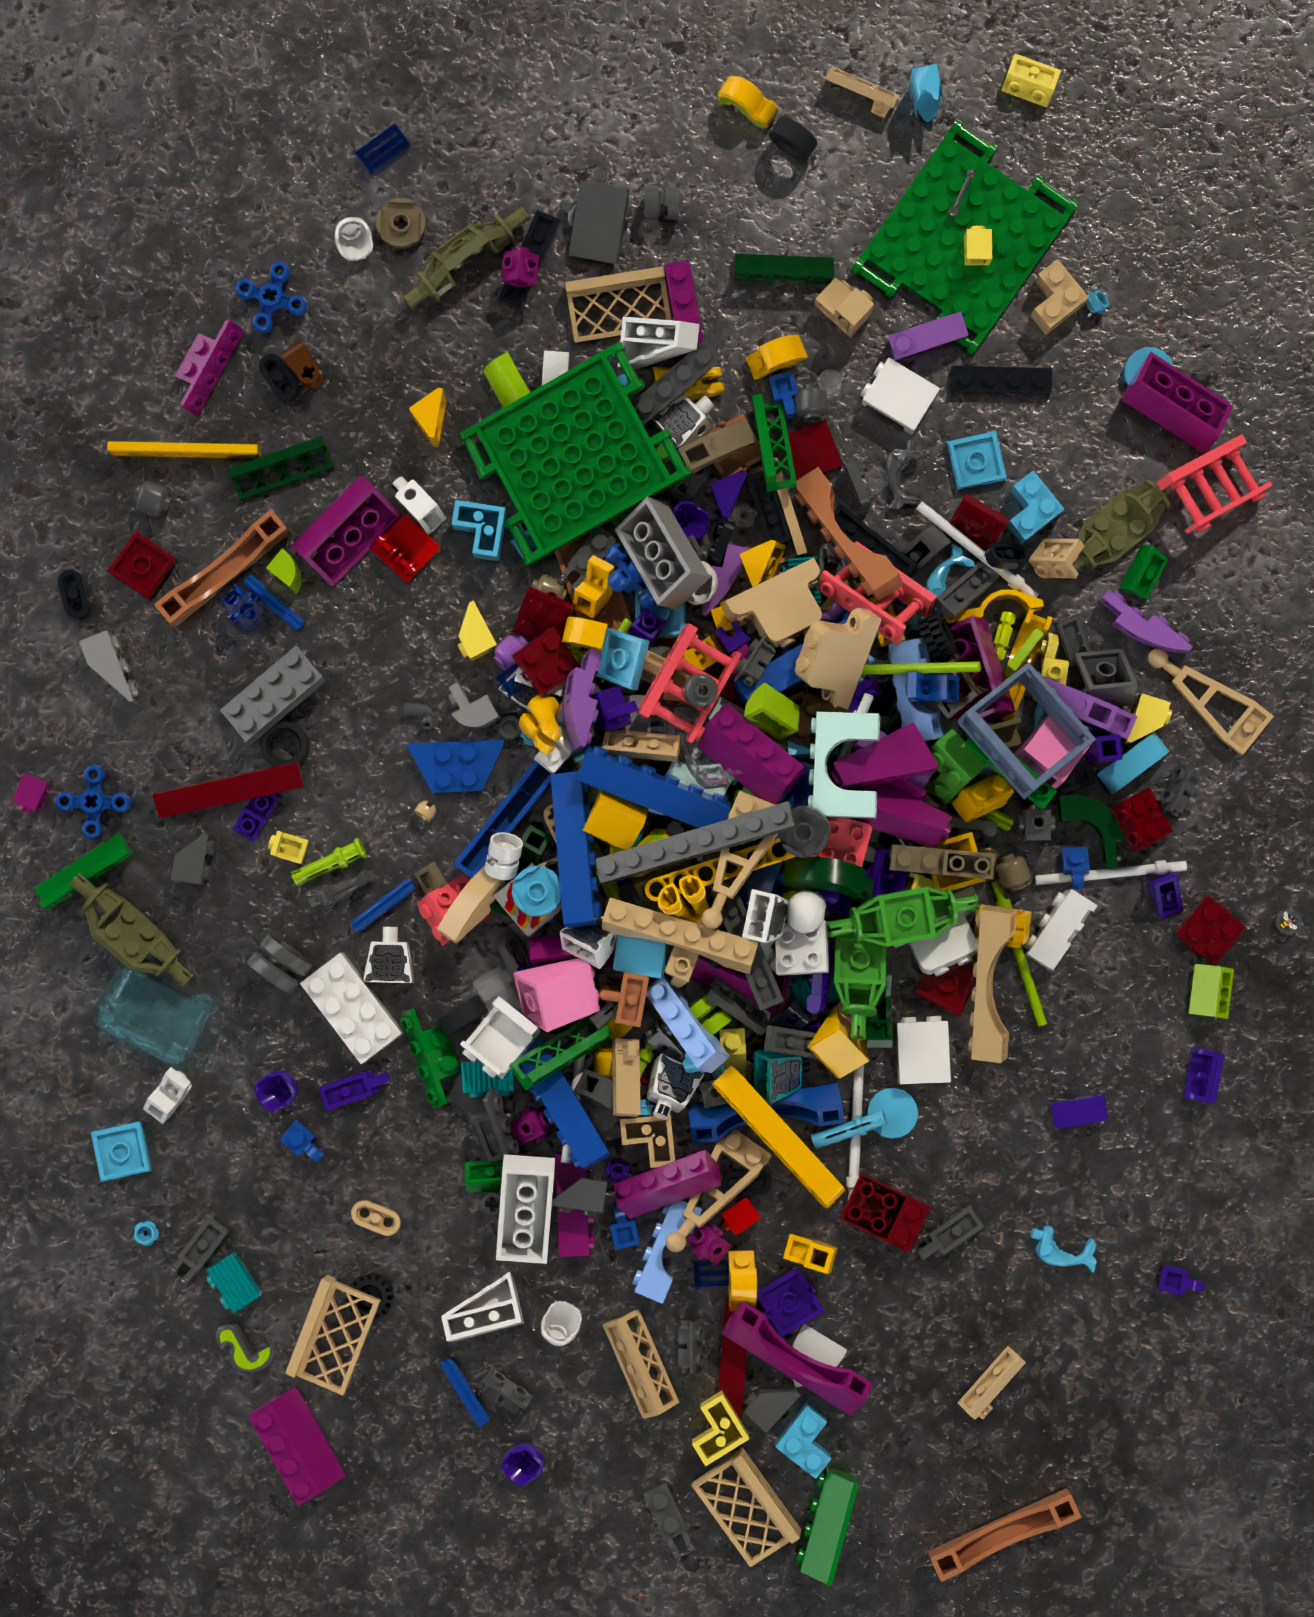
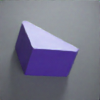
[710,471,748,521]
[1146,873,1184,919]

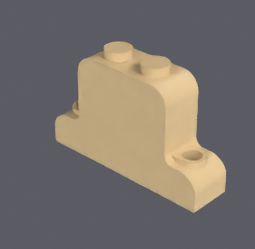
[722,558,822,649]
[795,608,882,710]

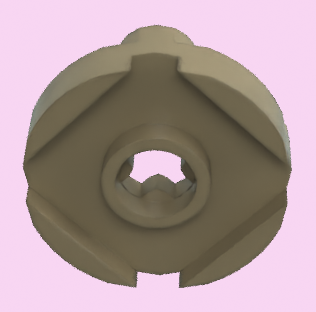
[376,198,426,249]

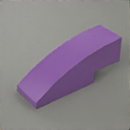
[701,544,748,618]

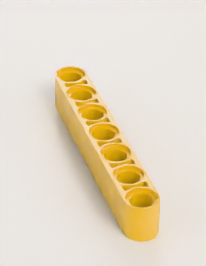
[645,838,796,901]
[712,1066,846,1209]

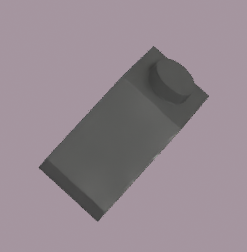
[902,524,951,578]
[743,1388,801,1433]

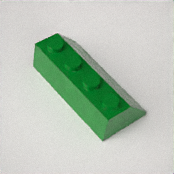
[796,1467,859,1586]

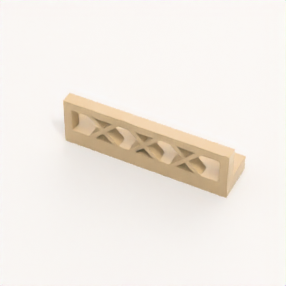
[748,458,807,565]
[603,1309,679,1419]

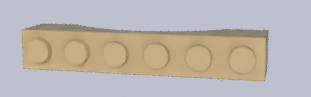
[602,898,758,974]
[968,906,1017,1063]

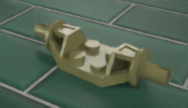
[402,206,530,309]
[1072,471,1173,571]
[69,873,193,987]

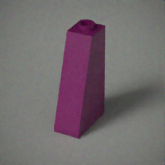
[829,722,938,790]
[849,783,952,848]

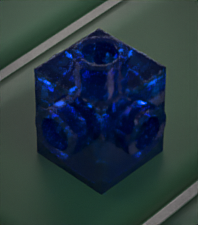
[219,584,264,628]

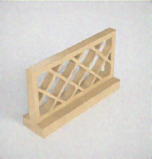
[565,266,671,343]
[285,1275,381,1395]
[691,1447,801,1567]

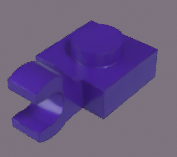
[1157,1264,1205,1296]

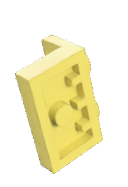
[1001,54,1061,107]

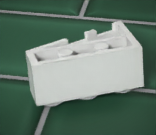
[618,317,699,370]
[1024,889,1098,970]
[441,1272,524,1342]

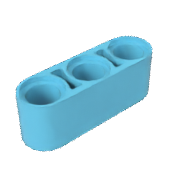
[1097,731,1170,794]

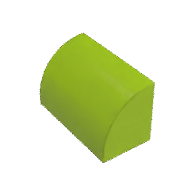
[483,352,530,408]
[266,549,302,594]
[744,683,800,740]
[1189,964,1234,1019]

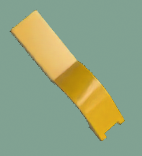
[942,590,1044,626]
[1001,609,1053,721]

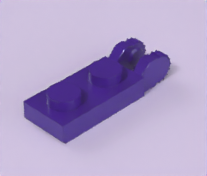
[806,943,833,1014]

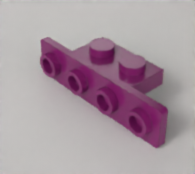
[175,319,244,416]

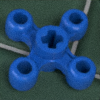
[235,261,308,334]
[604,543,657,610]
[55,764,132,840]

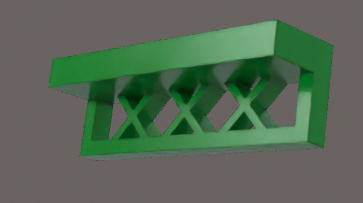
[752,394,797,491]
[34,833,134,909]
[509,1015,613,1091]

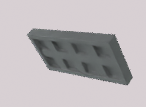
[220,645,326,746]

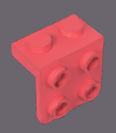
[811,817,872,867]
[416,874,491,946]

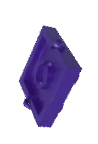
[757,1267,825,1337]

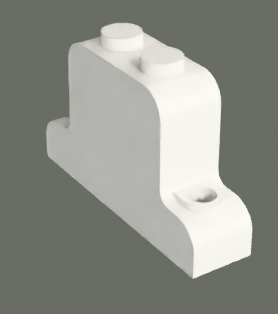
[894,886,978,976]

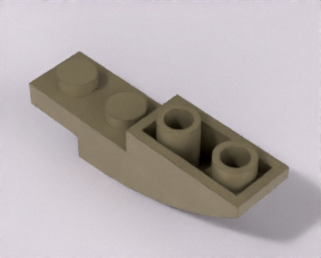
[662,419,757,475]
[888,844,995,879]

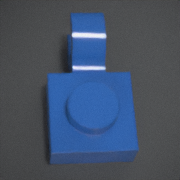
[768,370,798,419]
[1061,847,1090,891]
[280,1120,325,1162]
[610,1203,640,1250]

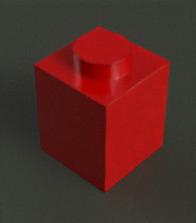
[720,1196,761,1235]

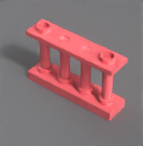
[1156,434,1273,534]
[817,541,937,645]
[636,623,742,743]

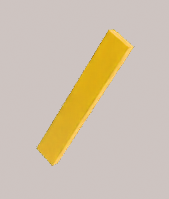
[107,441,261,459]

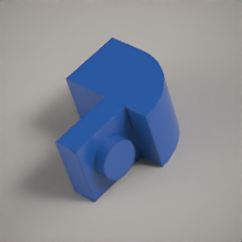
[905,672,959,703]

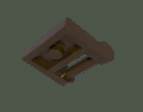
[928,653,986,721]

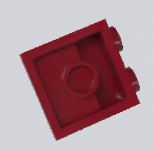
[1110,787,1173,852]

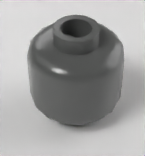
[795,384,828,423]
[133,481,172,517]
[682,674,718,707]

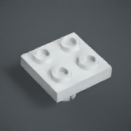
[775,920,829,976]

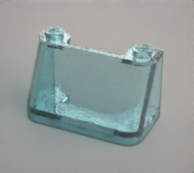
[93,963,215,1068]

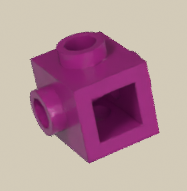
[501,247,539,288]
[510,1105,554,1146]
[686,1224,732,1266]

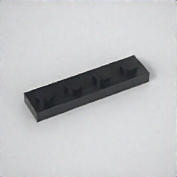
[498,210,560,311]
[951,366,1052,395]
[834,504,917,577]

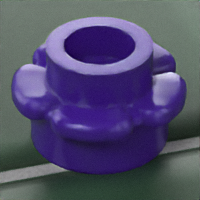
[605,1158,631,1183]

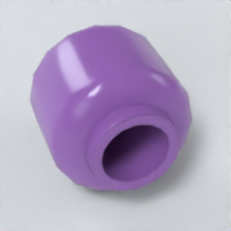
[493,635,528,672]

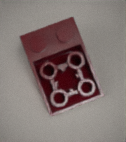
[840,1173,933,1253]

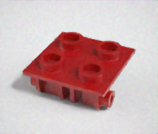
[371,514,441,583]

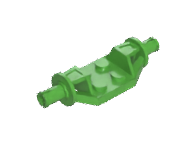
[827,886,980,947]
[834,915,886,1040]

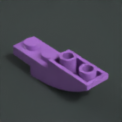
[1099,590,1193,654]
[564,647,601,753]
[1033,676,1137,740]

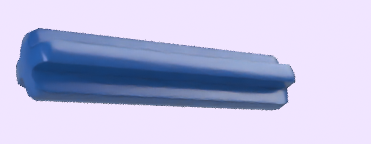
[243,574,305,631]
[350,879,416,932]
[440,1357,490,1427]

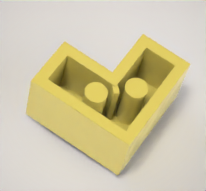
[692,1390,749,1466]

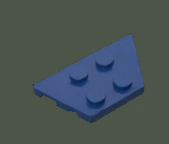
[407,740,505,793]

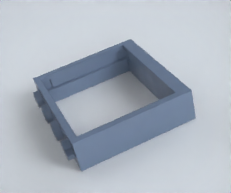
[957,662,1096,799]

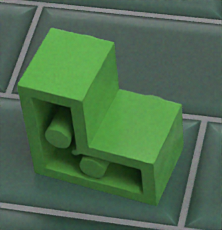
[929,729,987,804]

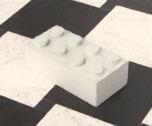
[300,953,404,1064]
[496,1154,555,1264]

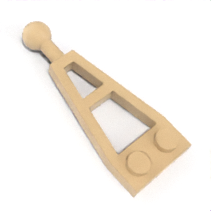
[1148,648,1274,756]
[702,791,778,929]
[666,1129,772,1252]

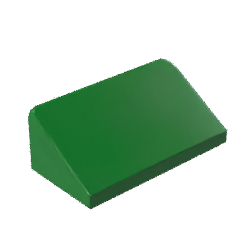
[1119,545,1169,602]
[465,1160,503,1193]

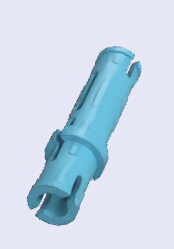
[811,1110,888,1149]

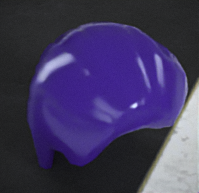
[671,501,710,541]
[254,1070,298,1112]
[501,1443,545,1486]

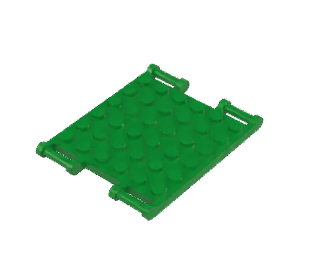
[850,119,1079,355]
[457,342,692,567]

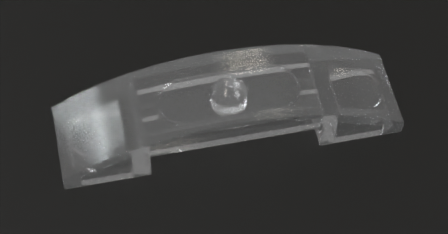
[670,705,729,789]

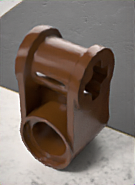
[280,340,324,389]

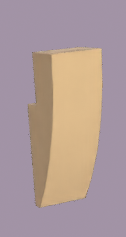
[437,865,506,943]

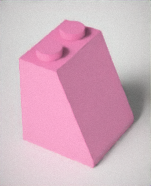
[1014,715,1090,789]
[513,958,600,1032]

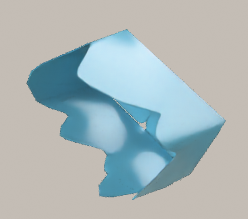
[908,64,945,122]

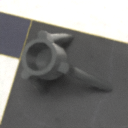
[817,543,856,602]

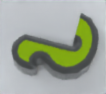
[216,1322,278,1374]

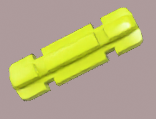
[993,611,1016,660]

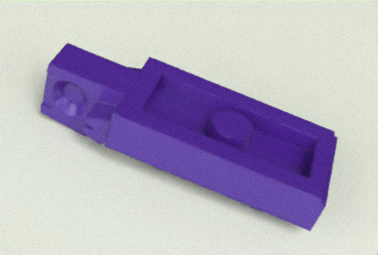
[318,1070,391,1111]

